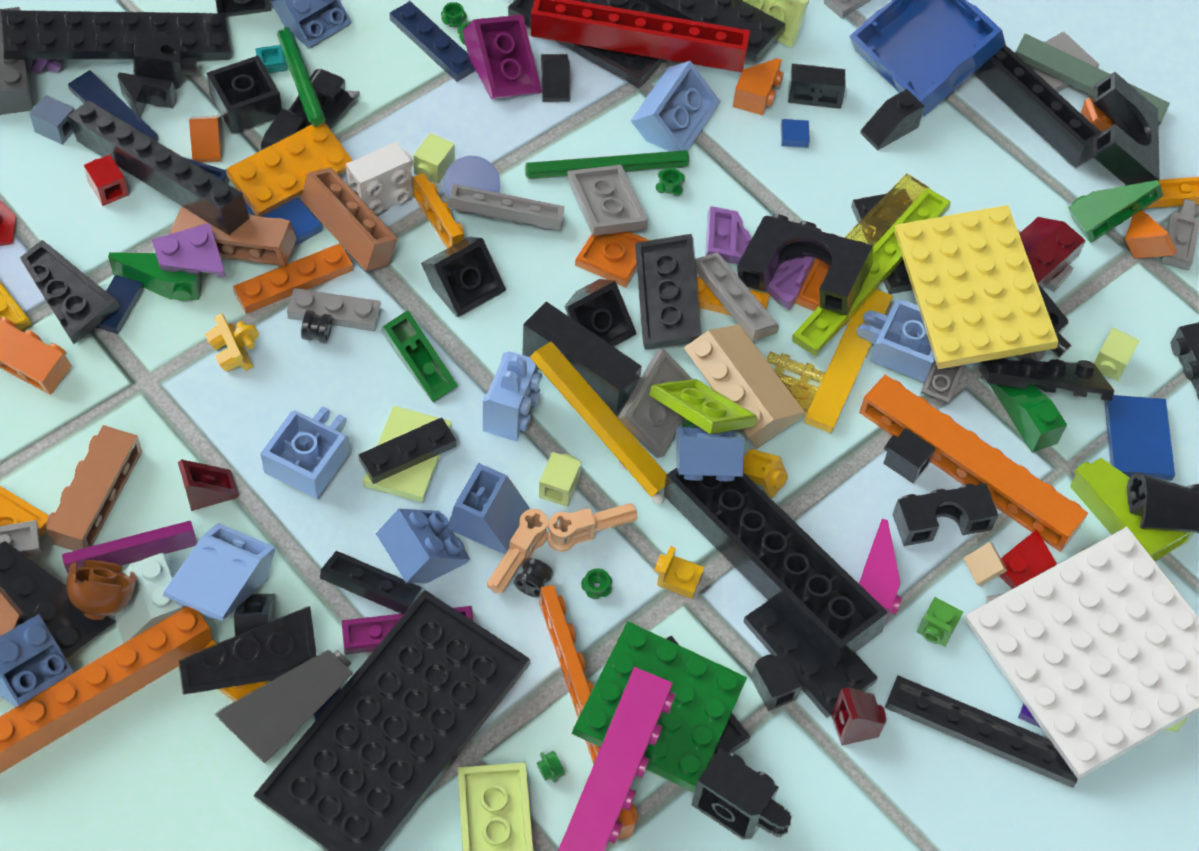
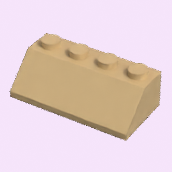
[684,324,806,449]

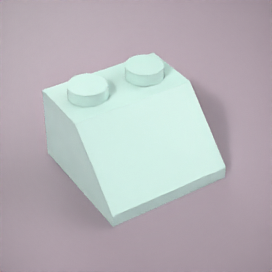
[113,553,184,643]

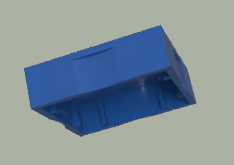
[849,0,1006,117]

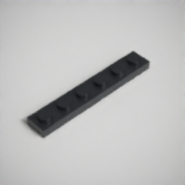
[884,675,1078,788]

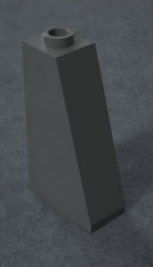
[214,650,353,763]

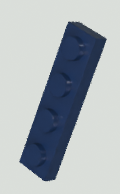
[389,1,476,82]

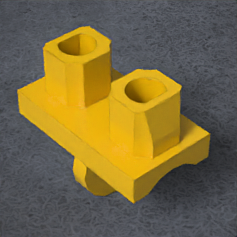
[205,313,259,372]

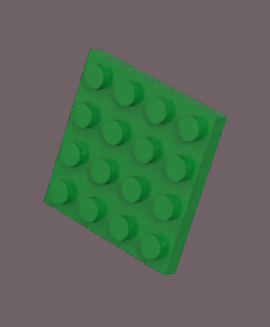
[571,621,747,793]

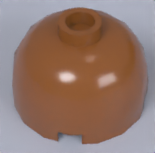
[66,560,137,620]

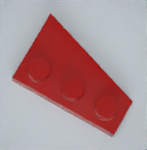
[999,529,1058,589]

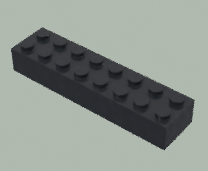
[664,468,888,668]

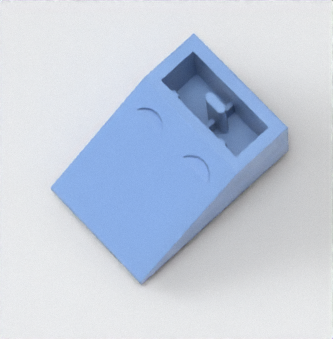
[163,523,275,621]

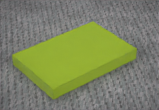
[649,379,757,434]

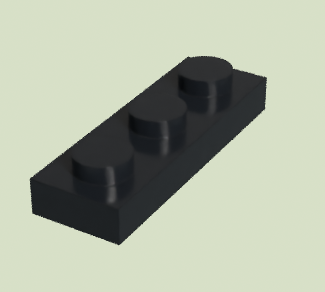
[358,417,456,484]
[320,550,422,615]

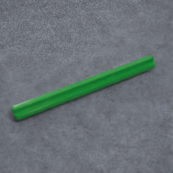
[277,27,325,127]
[524,150,689,179]

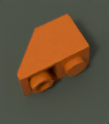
[732,58,784,116]

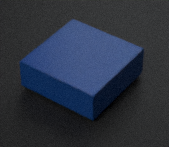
[780,119,810,148]

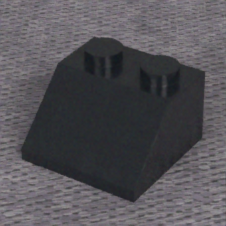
[421,237,506,317]

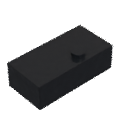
[522,301,642,417]

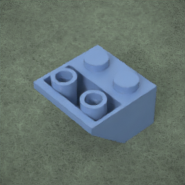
[271,0,351,48]
[448,463,530,554]
[376,509,470,583]
[0,614,74,707]

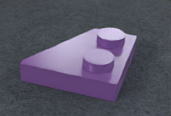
[705,206,752,264]
[152,223,226,278]
[766,257,814,310]

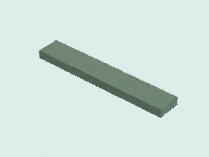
[1015,33,1170,125]

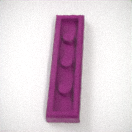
[62,520,197,574]
[341,606,473,655]

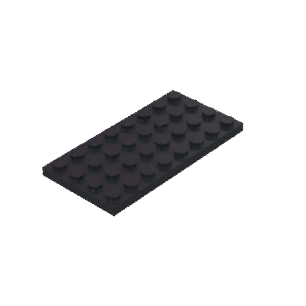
[253,590,530,851]

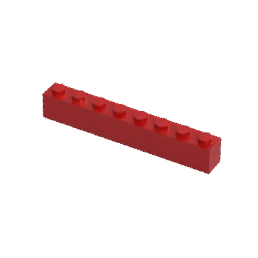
[530,0,750,73]

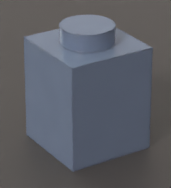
[29,95,75,145]

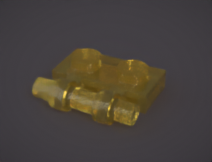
[766,351,825,416]

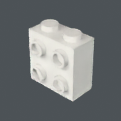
[346,141,414,215]

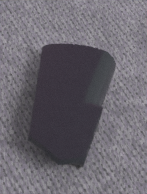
[261,69,360,150]
[1127,472,1199,533]

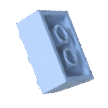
[631,61,721,151]

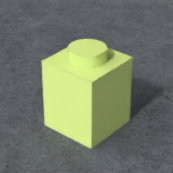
[413,133,455,184]
[1094,328,1140,381]
[538,452,582,507]

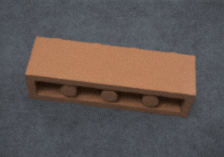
[300,168,398,271]
[169,207,297,266]
[46,425,142,551]

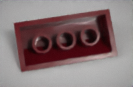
[1019,217,1086,288]

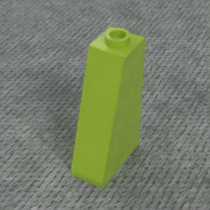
[1070,458,1194,562]

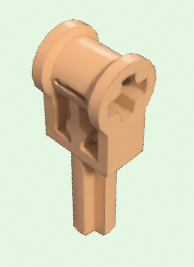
[547,503,637,552]
[487,509,548,594]

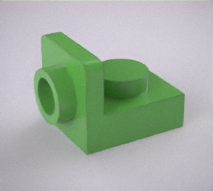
[917,597,964,647]

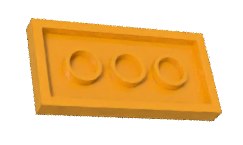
[226,122,353,217]

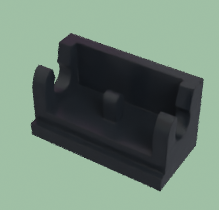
[788,63,846,109]

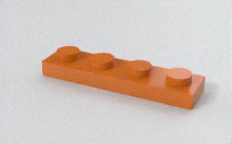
[233,243,353,314]

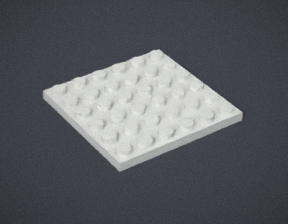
[965,527,1199,779]

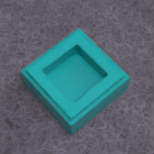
[255,45,287,73]

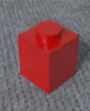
[83,154,129,206]

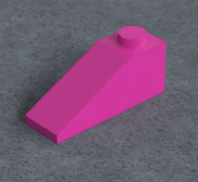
[859,518,902,624]

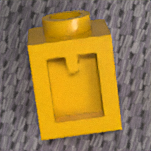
[743,448,788,498]
[654,546,705,599]

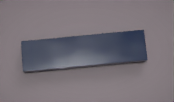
[68,70,159,141]

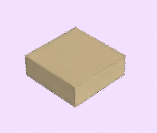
[963,542,1007,586]

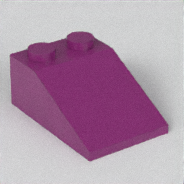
[462,14,542,99]

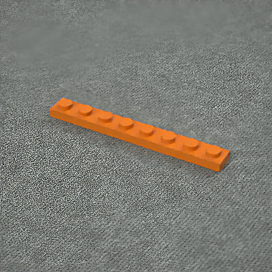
[539,585,638,840]

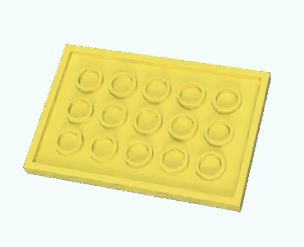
[895,205,1058,369]

